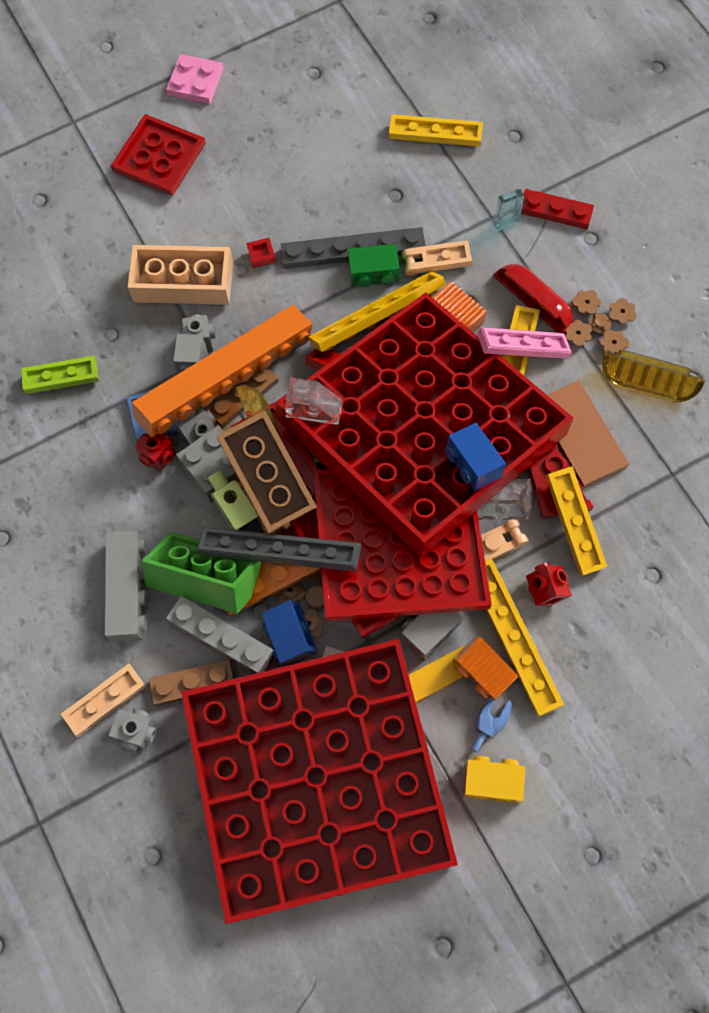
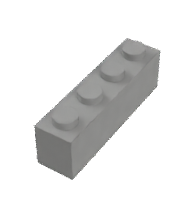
[105,530,147,642]
[166,596,275,674]

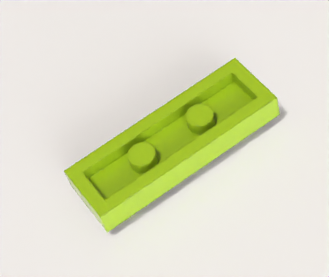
[21,355,100,394]

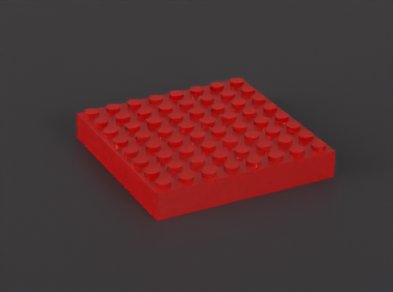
[276,292,574,557]
[181,639,458,924]

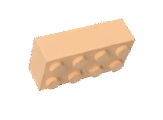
[128,245,233,305]

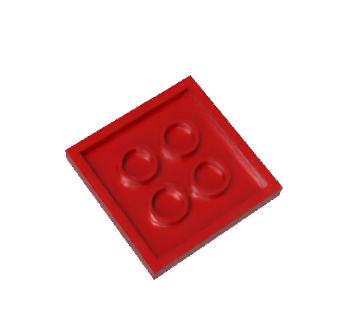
[111,114,206,196]

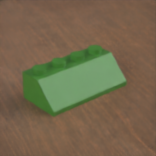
[141,532,262,614]

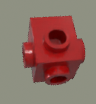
[135,433,176,472]
[526,563,572,606]

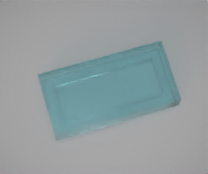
[494,189,524,231]

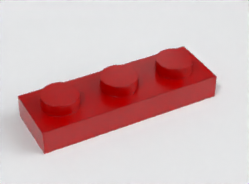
[519,188,594,230]

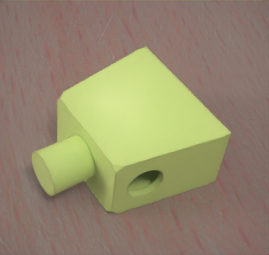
[207,469,258,530]

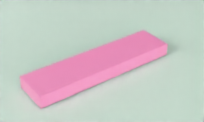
[477,327,572,359]

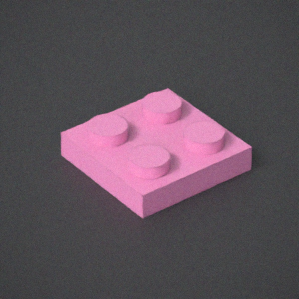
[166,54,223,104]

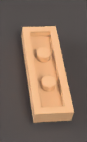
[61,664,147,738]

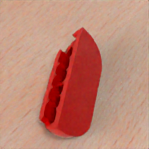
[493,264,573,336]

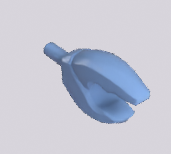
[472,700,512,752]

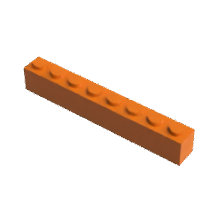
[132,305,312,438]

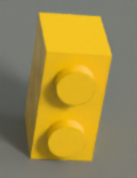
[463,756,525,804]

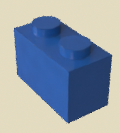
[445,423,506,491]
[262,600,318,665]

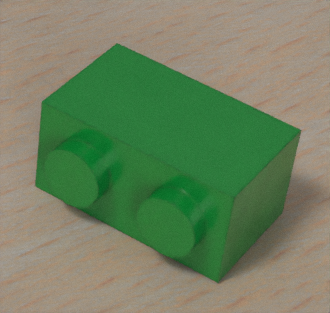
[348,244,400,287]

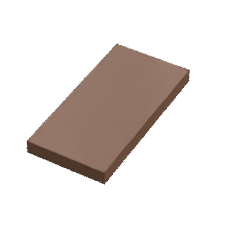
[547,380,629,488]

